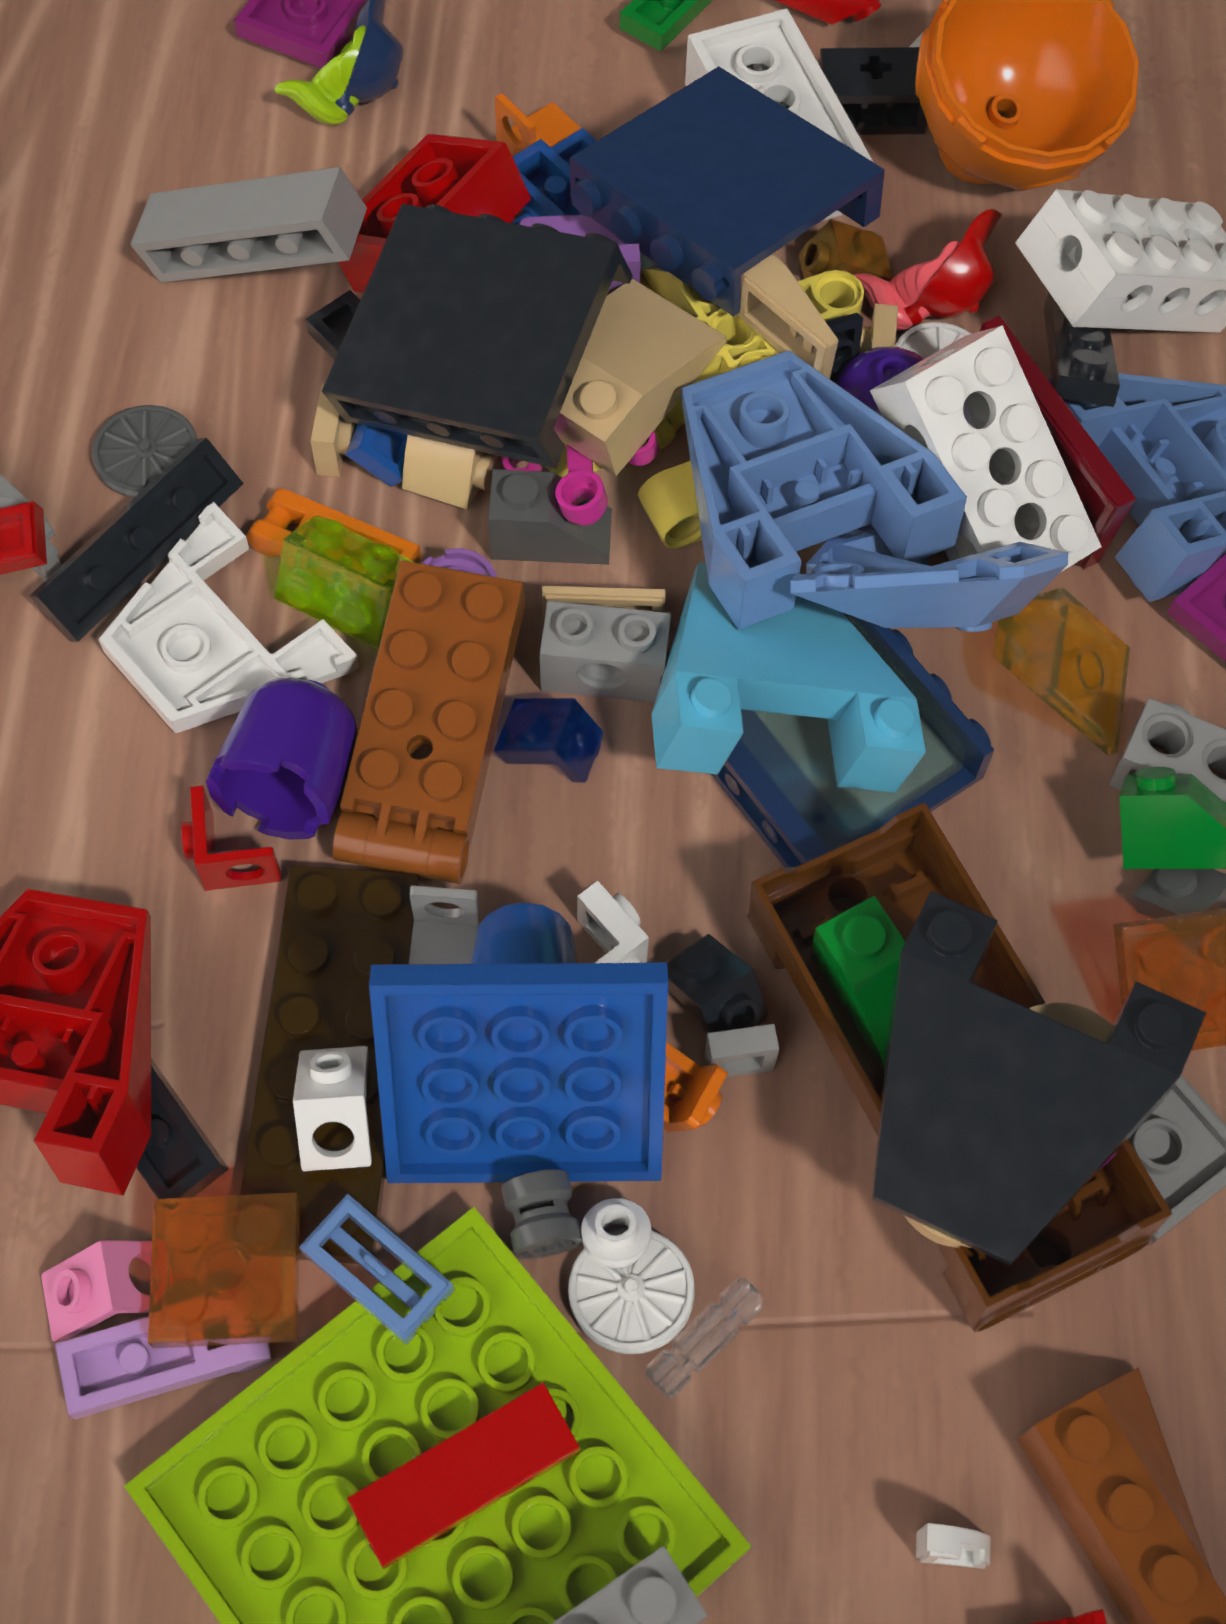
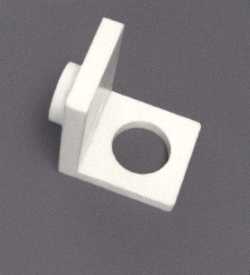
[293,1046,372,1171]

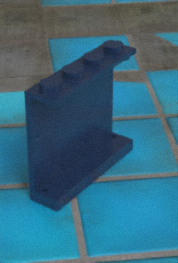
[570,66,885,316]

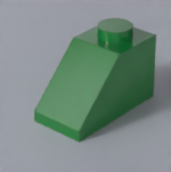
[1119,766,1226,869]
[811,896,906,1069]

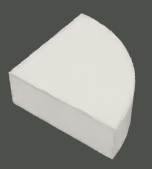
[916,1523,991,1569]

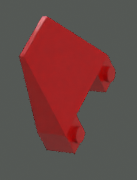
[0,889,151,1196]

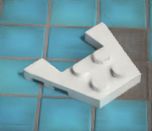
[99,502,359,734]

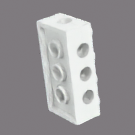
[685,8,873,221]
[1015,189,1226,333]
[870,326,1102,573]

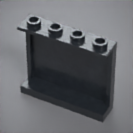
[321,204,633,468]

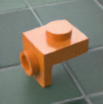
[663,1042,728,1132]

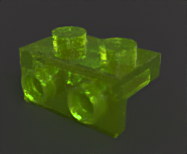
[274,516,416,649]

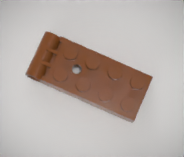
[333,560,526,884]

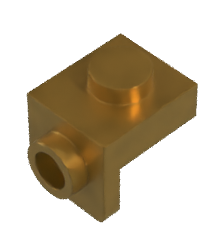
[799,219,893,282]

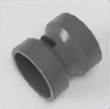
[501,1169,582,1259]

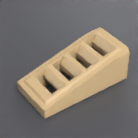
[737,254,839,379]

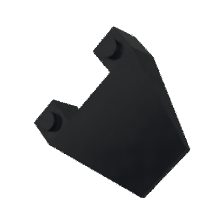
[872,891,1207,1266]

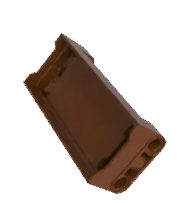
[747,802,1172,1333]

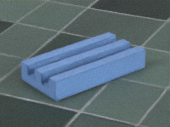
[299,1194,454,1345]

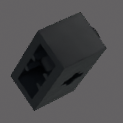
[818,47,927,135]

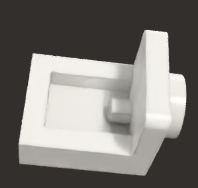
[577,881,649,963]

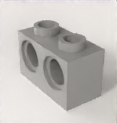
[1108,697,1226,803]

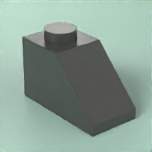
[488,469,612,565]

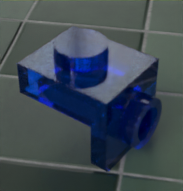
[494,698,603,783]

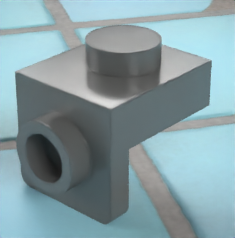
[1132,869,1226,962]

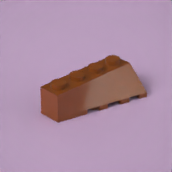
[1017,1367,1226,1624]

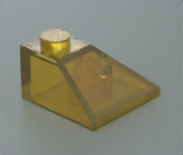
[993,587,1130,755]

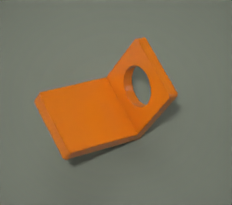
[495,93,581,157]

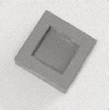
[704,1024,779,1078]

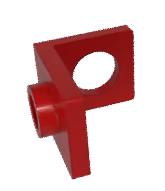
[181,785,282,891]

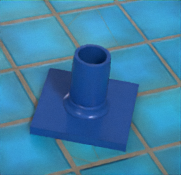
[369,902,668,1184]

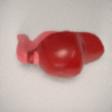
[854,209,1002,332]

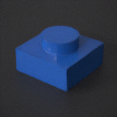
[345,424,407,487]

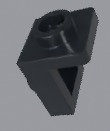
[667,934,768,1036]

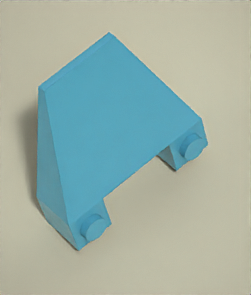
[651,562,926,793]

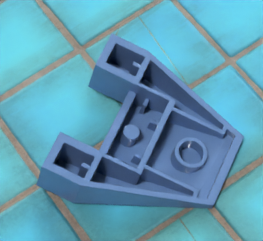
[681,350,967,630]
[1048,373,1226,602]

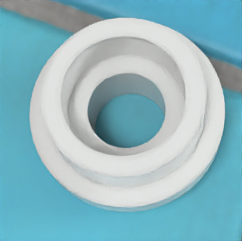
[581,1198,651,1268]

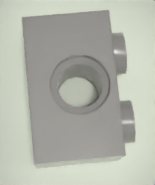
[540,601,671,703]

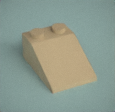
[554,279,727,476]

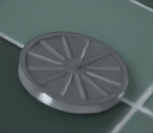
[92,405,197,498]

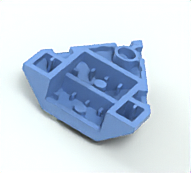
[790,524,1068,632]

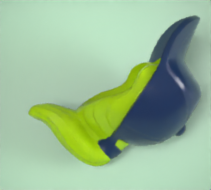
[275,0,404,126]

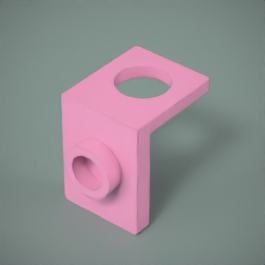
[41,1240,179,1341]

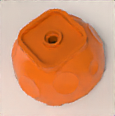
[916,0,1139,191]

